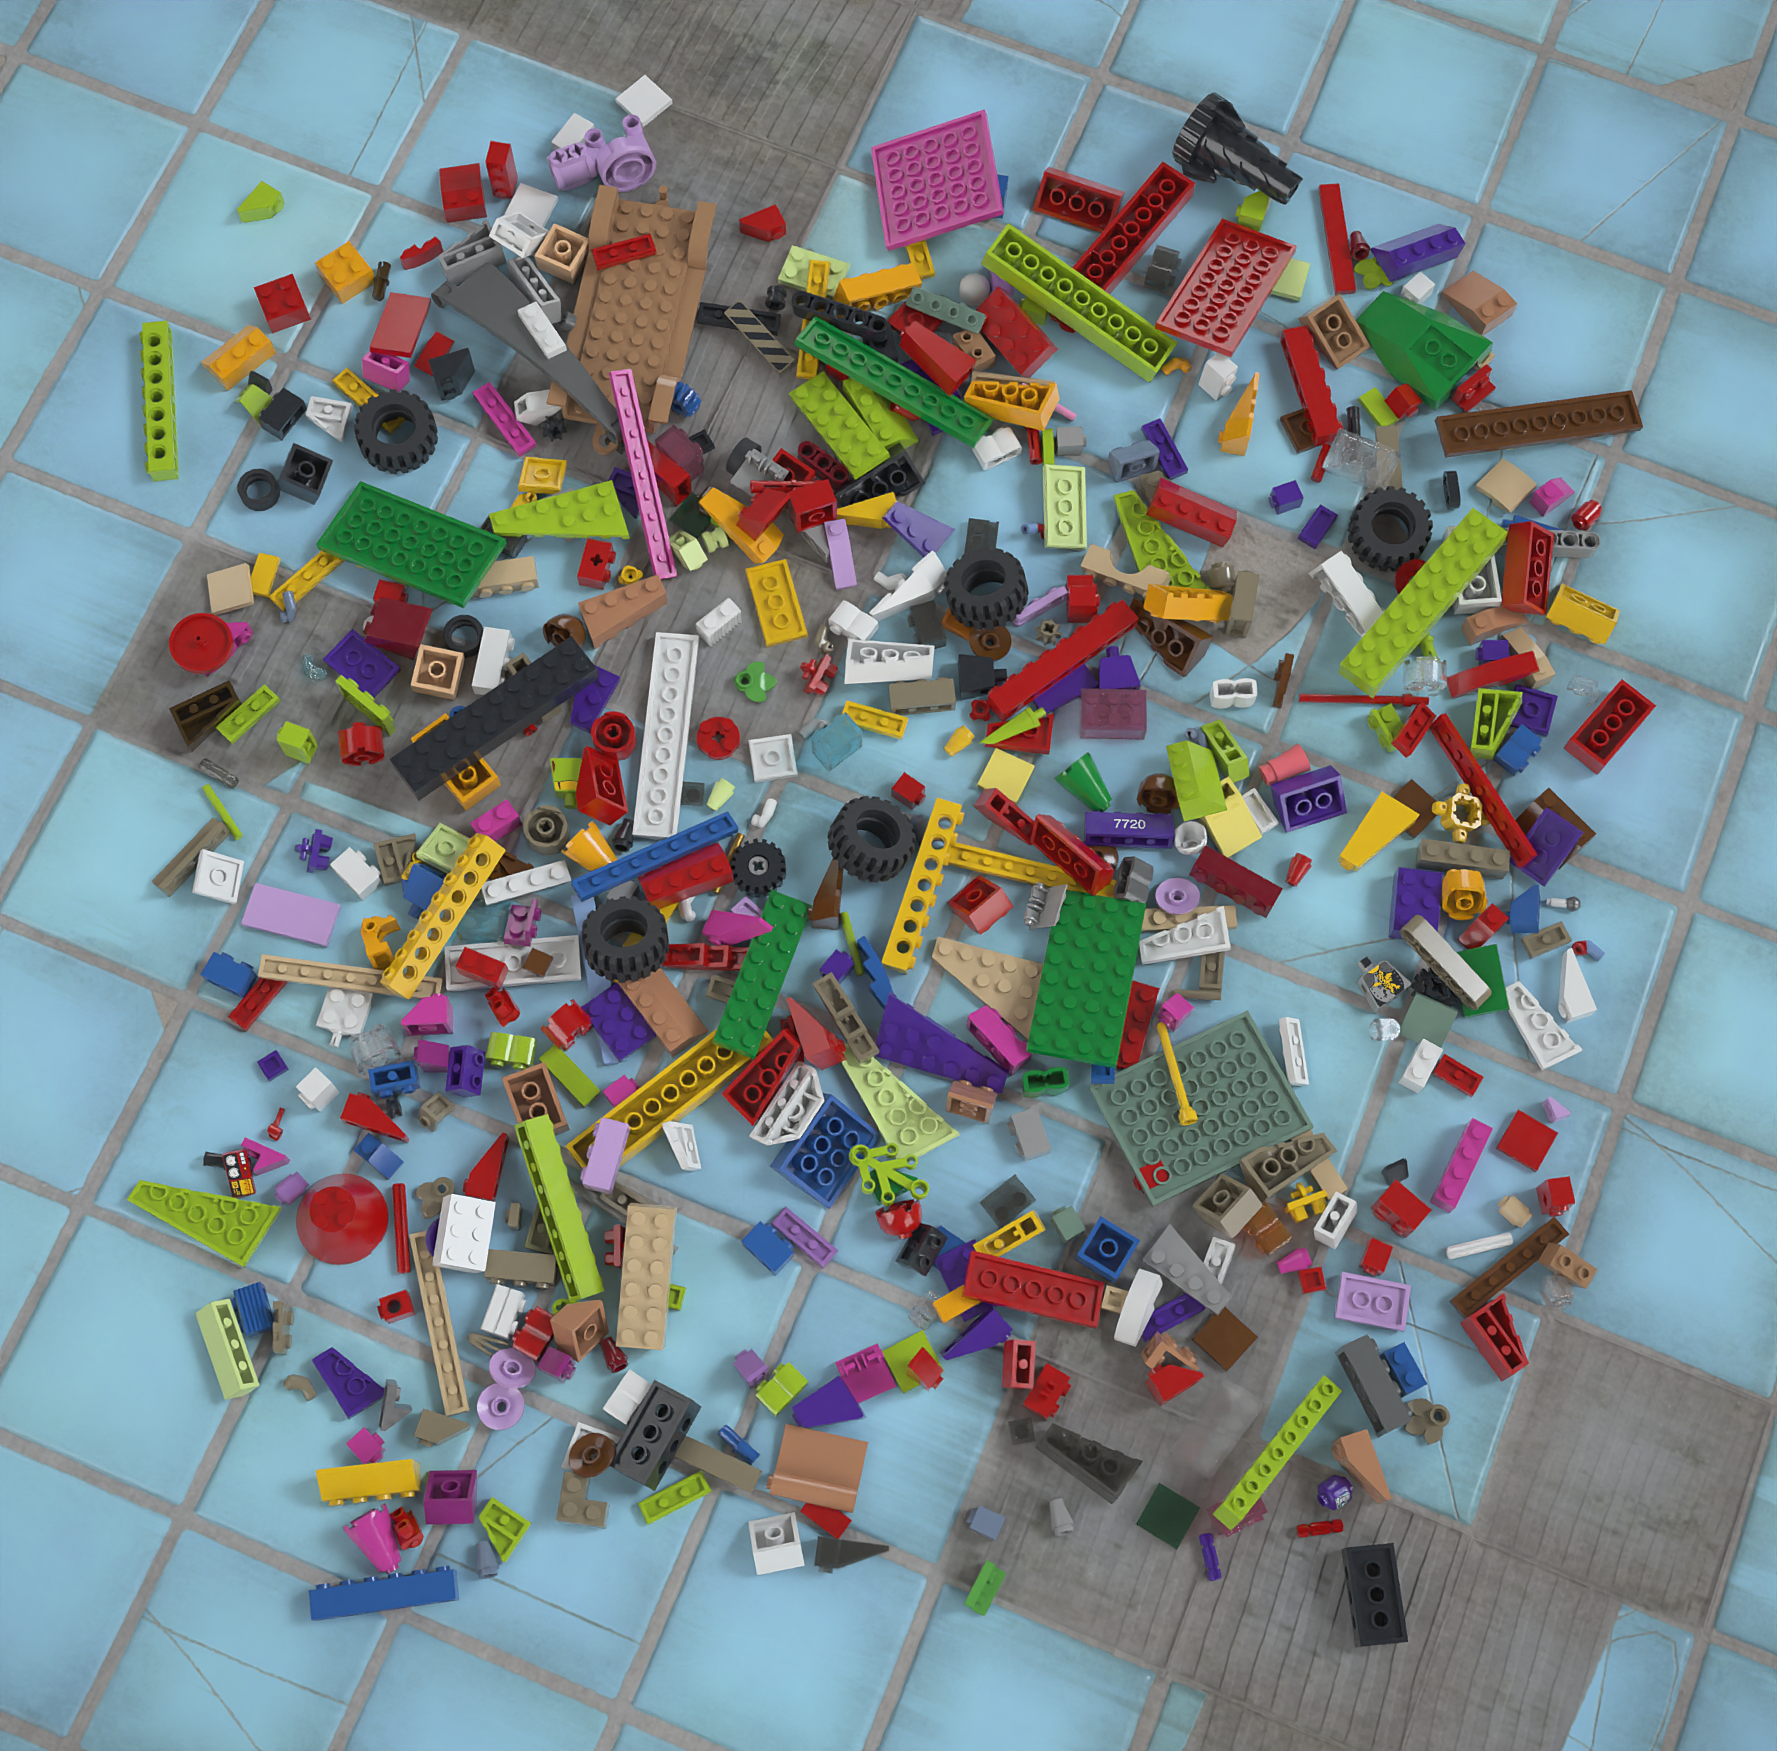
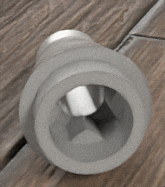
[1049,1499,1075,1536]

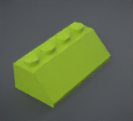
[843,378,918,450]
[1166,740,1227,822]

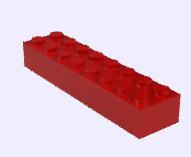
[1072,161,1196,294]

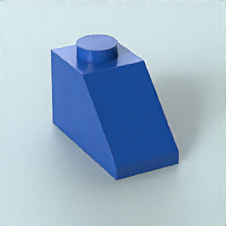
[1506,884,1541,933]

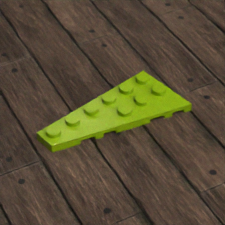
[489,480,630,539]
[1113,490,1211,590]
[127,1180,282,1268]

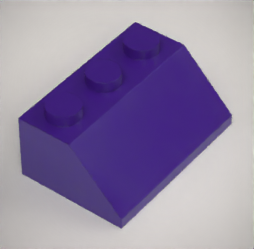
[1270,765,1347,833]

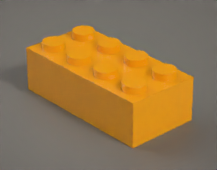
[411,713,501,811]

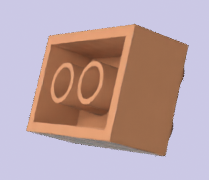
[502,1062,570,1136]

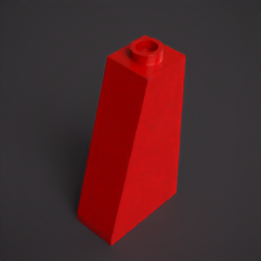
[899,321,977,396]
[625,440,692,507]

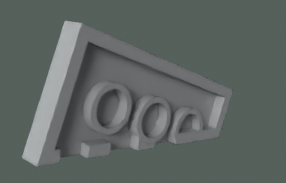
[1143,1224,1231,1316]

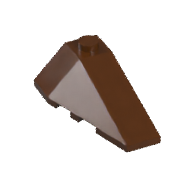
[1130,597,1213,677]
[808,859,844,930]

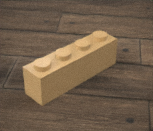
[471,556,539,598]

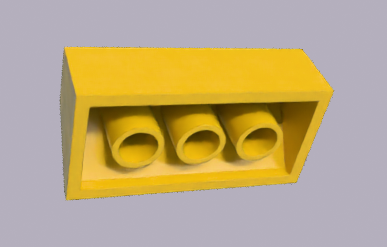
[316,1459,421,1506]

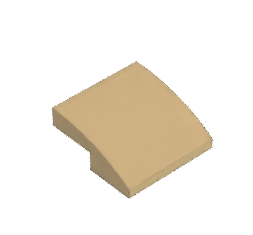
[1476,458,1537,514]

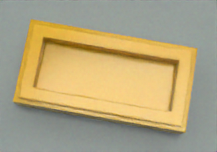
[251,553,281,598]

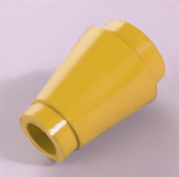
[943,725,975,757]

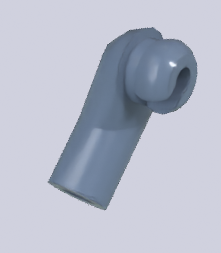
[1185,728,1209,749]

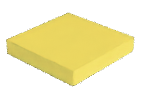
[977,748,1035,804]

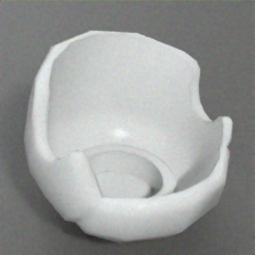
[959,273,990,306]
[1174,821,1207,855]

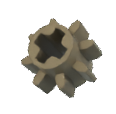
[1035,618,1062,646]

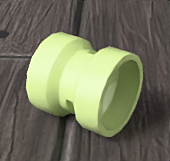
[701,527,729,553]

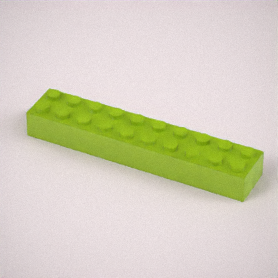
[981,223,1178,383]
[1338,508,1508,698]

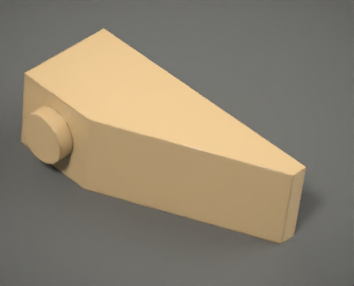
[1502,627,1555,689]

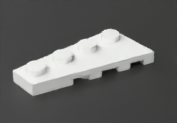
[1139,905,1231,965]
[1506,981,1583,1070]

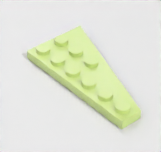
[841,1043,960,1163]

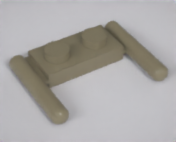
[1172,951,1225,1001]

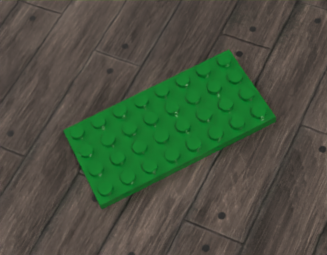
[316,481,507,609]
[1026,890,1146,1068]

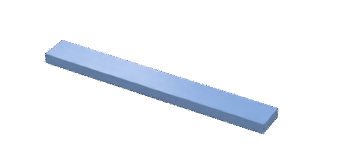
[571,894,627,1066]

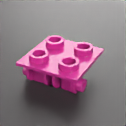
[835,1343,896,1404]

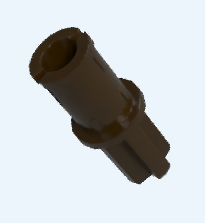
[372,261,391,302]

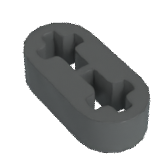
[552,311,577,332]

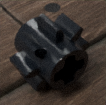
[540,414,567,442]

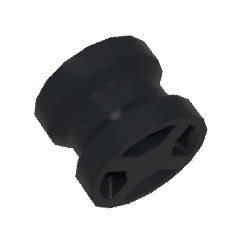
[765,285,787,310]

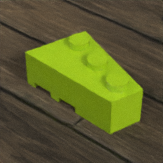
[1471,688,1523,760]

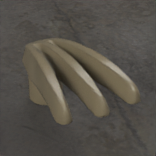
[467,1333,509,1358]

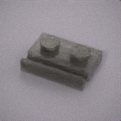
[964,518,999,554]
[979,1174,1036,1229]

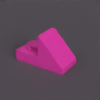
[241,1137,290,1175]

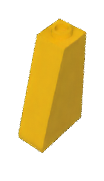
[1338,792,1420,872]

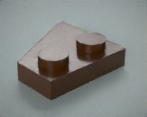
[1273,653,1294,708]

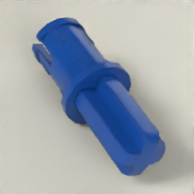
[718,1425,760,1465]

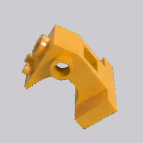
[360,915,401,971]

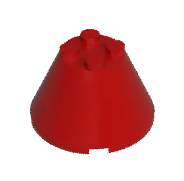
[296,1173,389,1265]

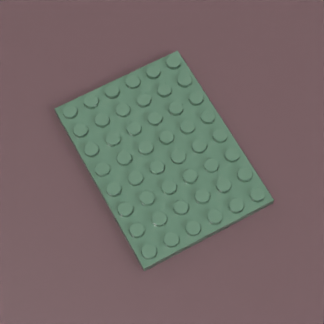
[1089,1010,1314,1208]

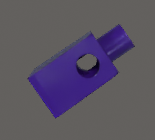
[1098,646,1141,698]

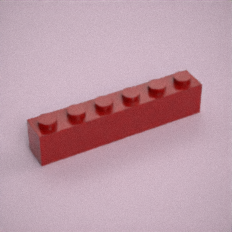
[1280,325,1343,447]

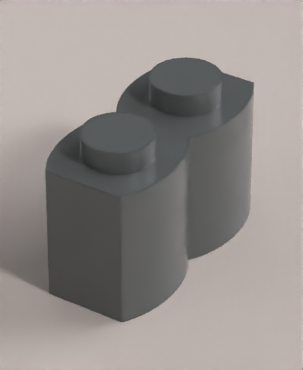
[1113,856,1153,903]

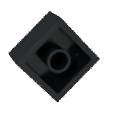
[275,443,333,505]

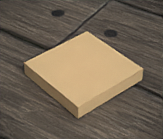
[207,563,254,615]

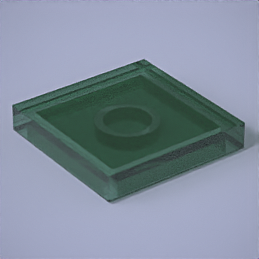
[1135,1483,1200,1550]

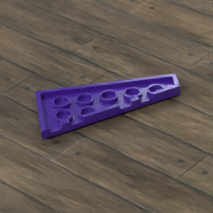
[875,992,1009,1094]

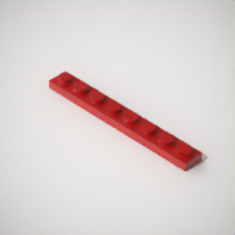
[1429,713,1537,868]

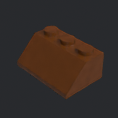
[1515,788,1596,870]

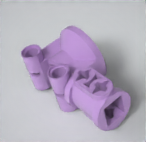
[547,114,656,192]

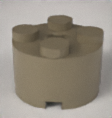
[523,805,570,855]

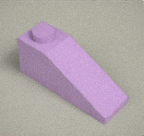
[824,519,857,590]

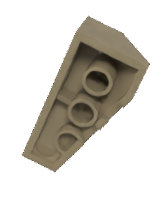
[1240,1133,1337,1204]

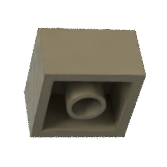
[1192,1173,1263,1239]

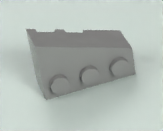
[438,219,507,285]

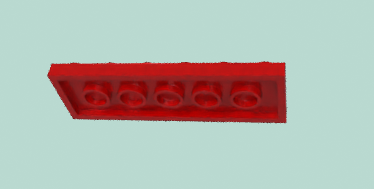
[962,1250,1104,1329]

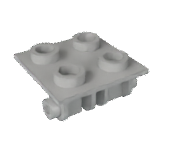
[730,449,789,498]
[1023,882,1068,930]

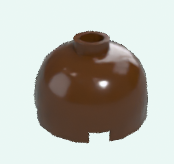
[543,614,586,648]
[1136,773,1179,814]

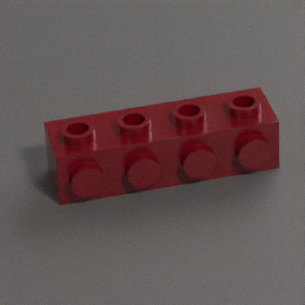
[1189,845,1283,918]

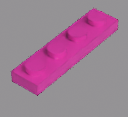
[472,381,537,457]

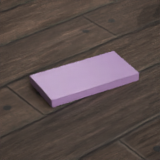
[241,883,341,947]

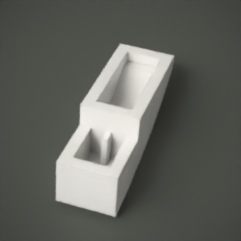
[1114,1269,1162,1347]

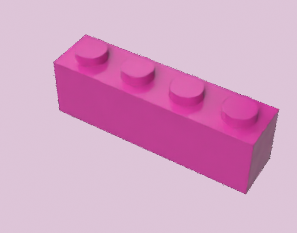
[1430,1118,1493,1213]

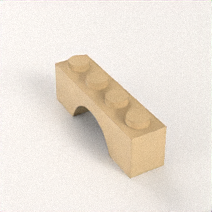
[1081,544,1171,599]

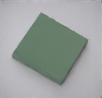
[1397,992,1458,1048]

